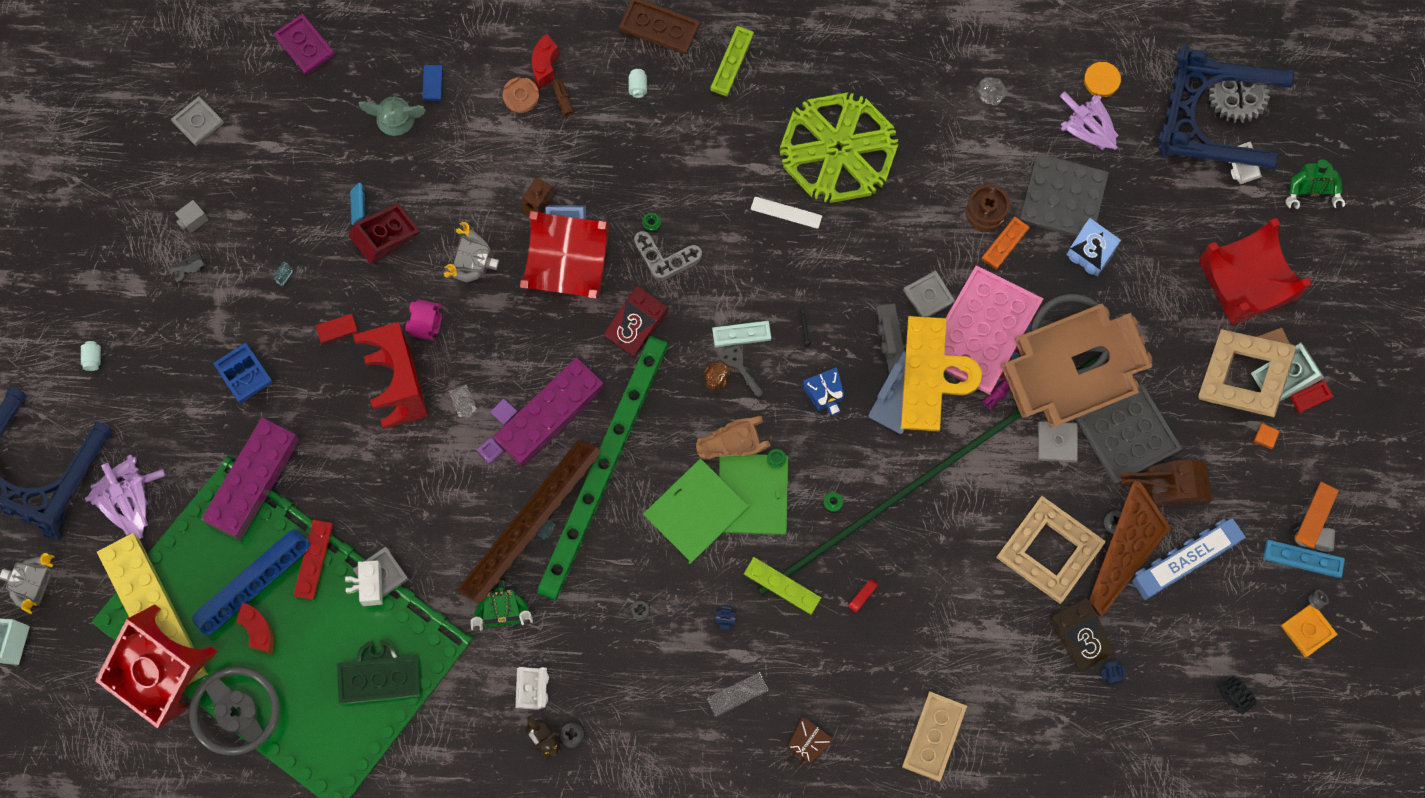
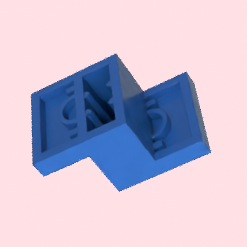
[213,342,273,404]

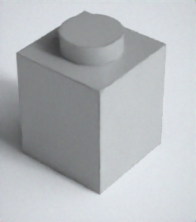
[175,200,208,234]

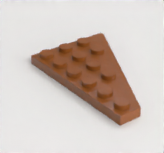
[1089,480,1171,617]

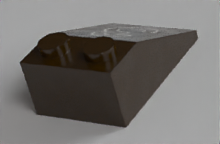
[1049,598,1114,672]

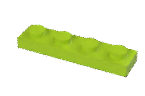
[711,26,754,97]
[743,557,821,615]

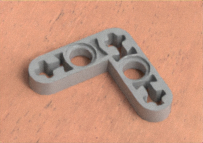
[634,231,702,281]

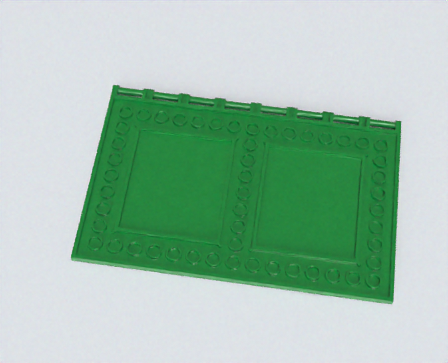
[91,456,474,798]

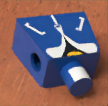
[802,367,844,417]

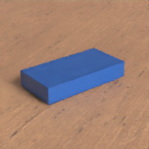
[423,65,443,101]

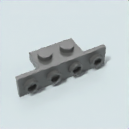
[876,303,904,374]

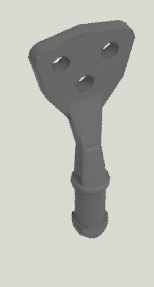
[719,345,763,397]

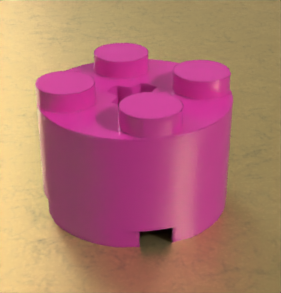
[405,299,442,341]

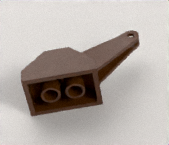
[1120,459,1212,507]

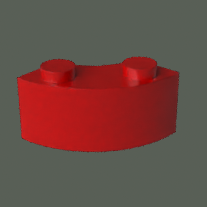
[532,34,559,89]
[236,603,274,655]

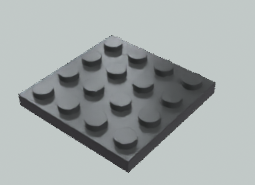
[1019,153,1109,237]
[1075,384,1182,485]

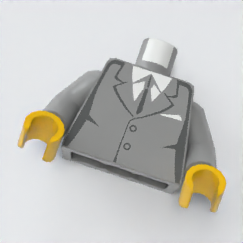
[444,222,500,283]
[0,553,55,614]

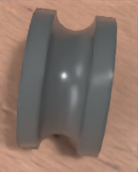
[1308,590,1329,610]
[631,601,649,620]

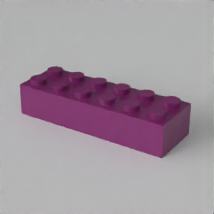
[493,357,604,468]
[201,418,300,542]

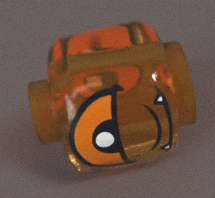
[702,361,731,390]

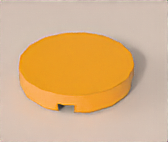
[1084,62,1121,97]

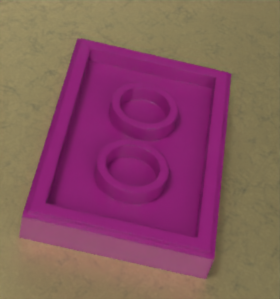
[273,14,335,75]

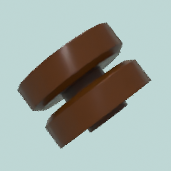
[966,184,1010,232]

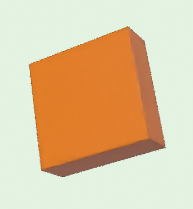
[1253,423,1279,449]

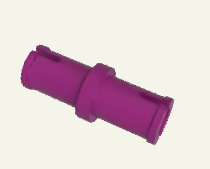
[982,377,1010,410]

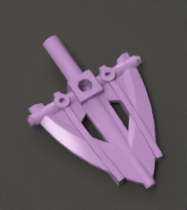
[1060,91,1119,150]
[85,455,166,508]
[91,463,148,539]

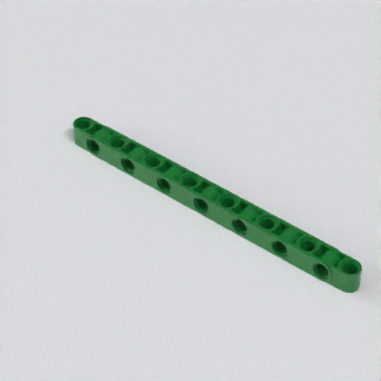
[537,335,669,601]

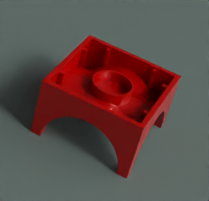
[520,211,610,298]
[1198,218,1312,326]
[353,322,428,429]
[95,604,217,729]

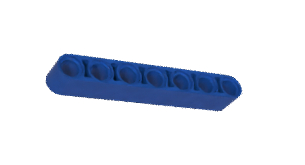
[192,530,310,635]

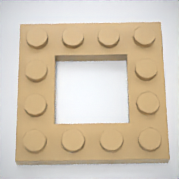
[1198,329,1297,417]
[996,496,1106,604]

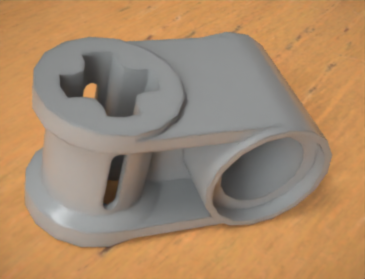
[1295,528,1335,552]

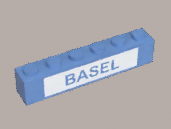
[1132,518,1246,600]

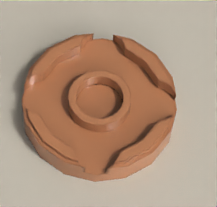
[503,77,539,113]

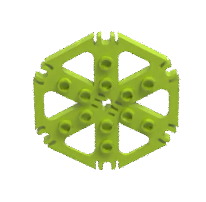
[780,92,898,203]

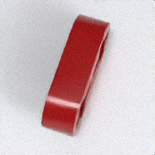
[848,579,879,613]

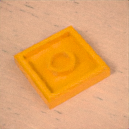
[1281,604,1338,658]

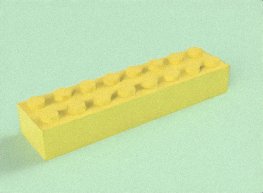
[97,533,207,685]

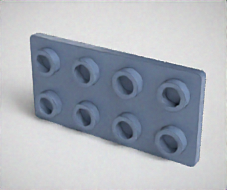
[868,352,906,434]

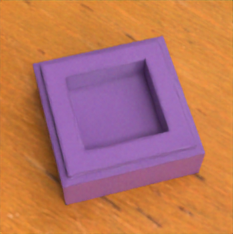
[490,399,518,426]
[477,437,504,465]

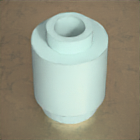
[629,69,647,98]
[81,341,101,371]

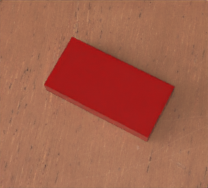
[315,314,358,344]
[1289,381,1334,414]

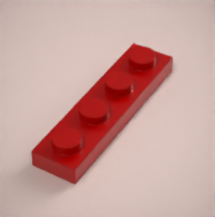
[293,520,334,601]

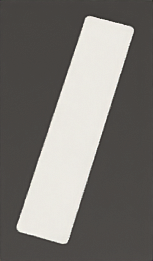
[751,197,822,228]

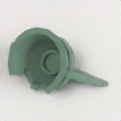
[359,96,425,136]

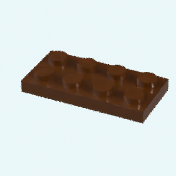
[619,0,700,55]

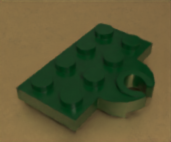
[337,640,421,705]

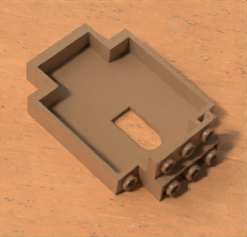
[1001,303,1152,428]

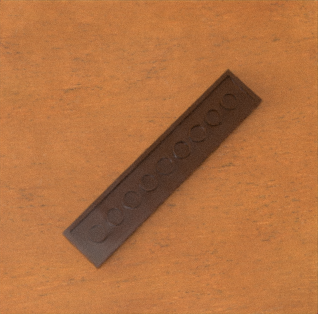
[456,440,601,605]

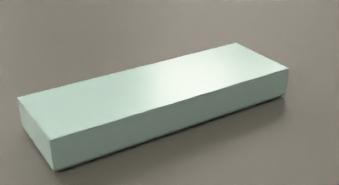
[712,321,771,347]

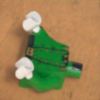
[1286,159,1345,209]
[471,580,533,631]

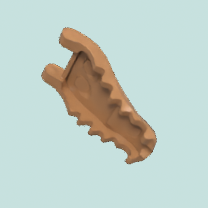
[696,416,771,459]

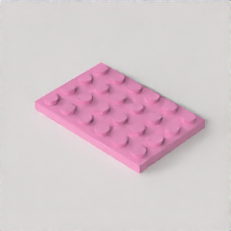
[944,266,1044,395]

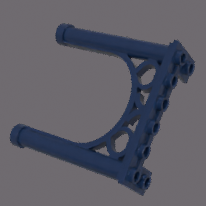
[1159,43,1295,170]
[0,387,113,540]

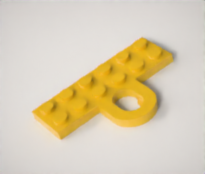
[901,316,982,431]

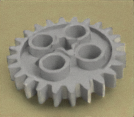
[1208,81,1270,123]

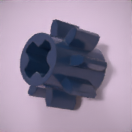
[715,605,736,630]
[1101,661,1127,684]

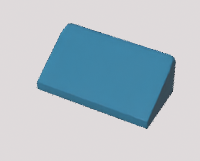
[350,183,366,225]

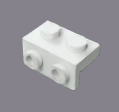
[1229,142,1262,184]
[516,667,549,710]

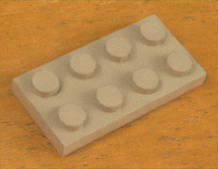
[902,691,967,782]

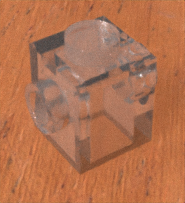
[975,77,1009,105]
[449,385,477,417]

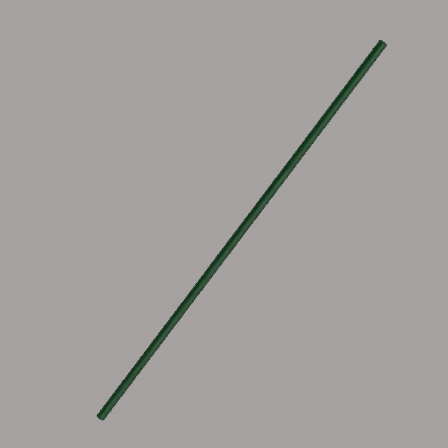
[758,354,1100,595]

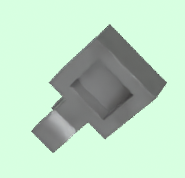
[169,253,204,282]

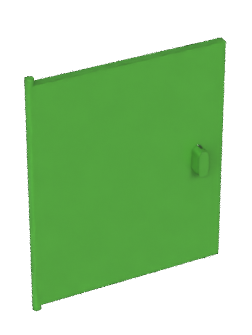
[719,454,788,535]
[643,458,751,564]

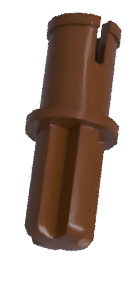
[553,80,574,117]

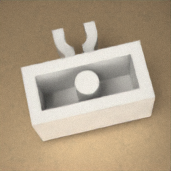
[345,561,383,606]

